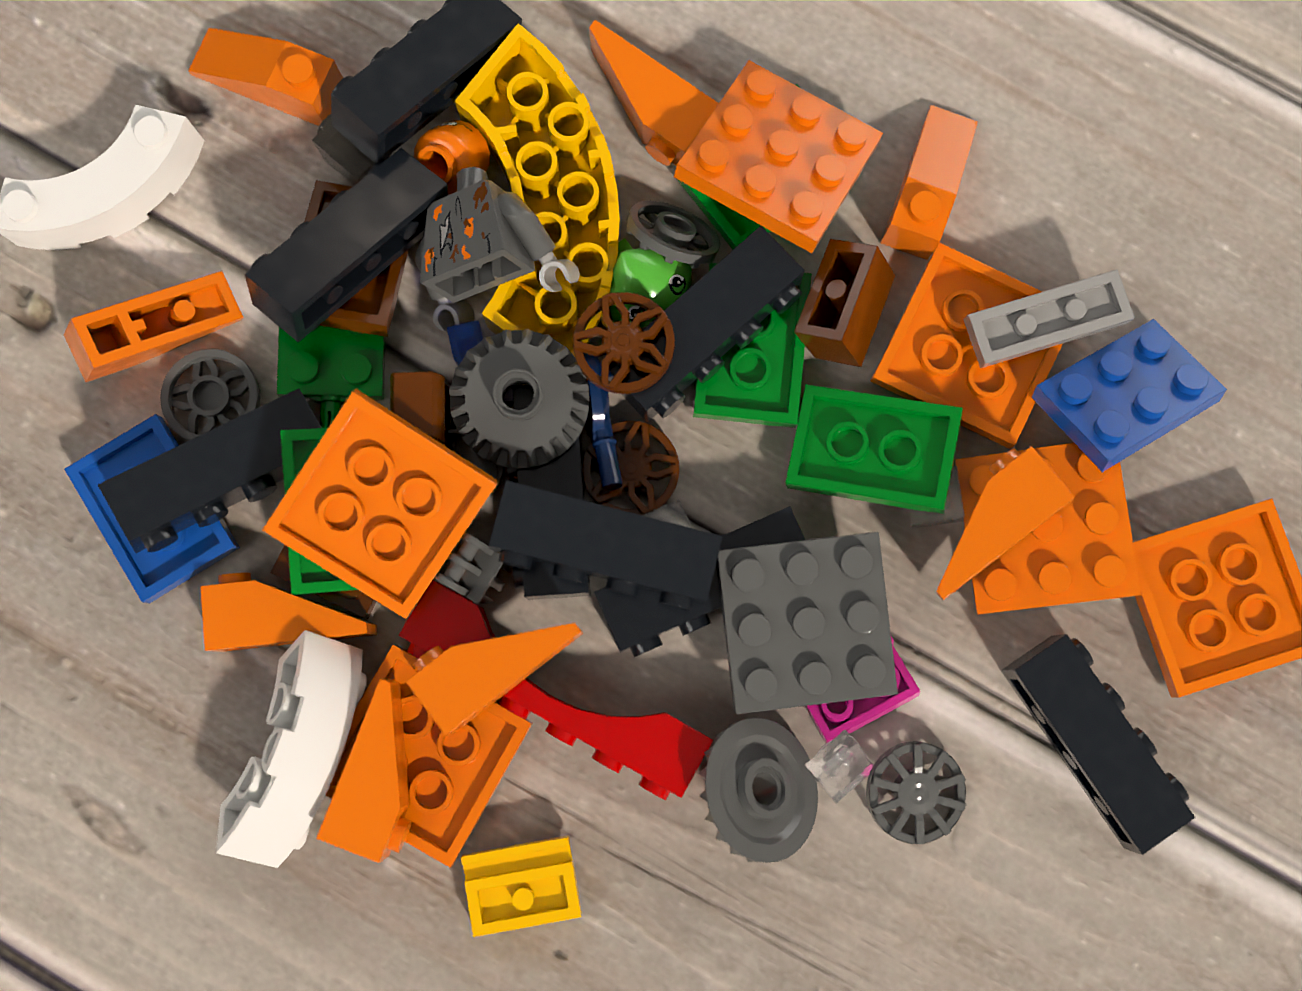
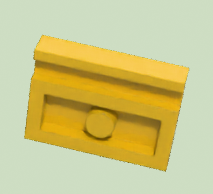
[461,835,582,937]

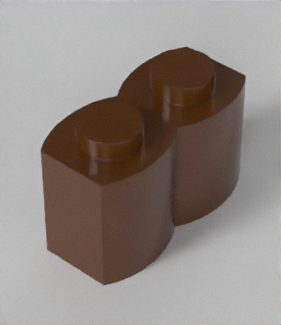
[390,372,452,450]

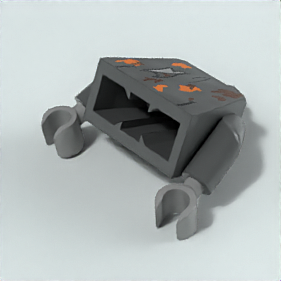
[415,167,580,331]

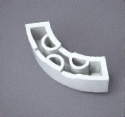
[0,105,205,250]
[216,630,367,868]

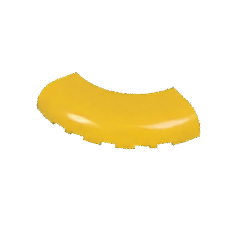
[455,23,620,357]

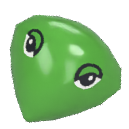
[609,238,692,327]

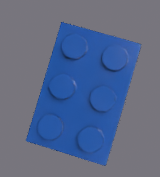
[1032,319,1227,472]
[64,414,240,604]

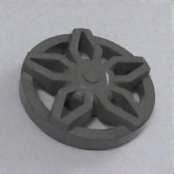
[160,349,261,440]

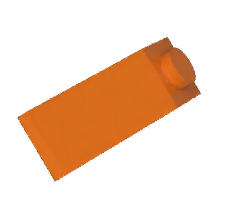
[589,20,719,166]
[188,28,343,129]
[880,105,978,260]
[64,271,243,383]
[936,446,1075,601]
[200,573,377,652]
[405,623,584,736]
[316,679,412,863]

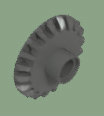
[449,329,589,469]
[698,718,818,863]

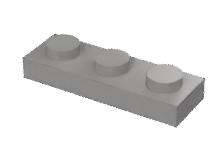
[964,269,1135,369]

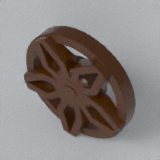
[573,292,675,394]
[582,421,680,516]

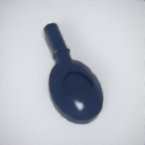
[583,353,623,491]

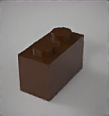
[794,239,896,367]

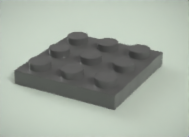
[716,532,898,715]

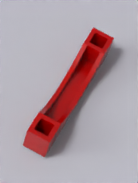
[399,580,713,800]

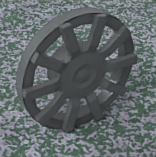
[626,200,720,269]
[866,741,966,844]

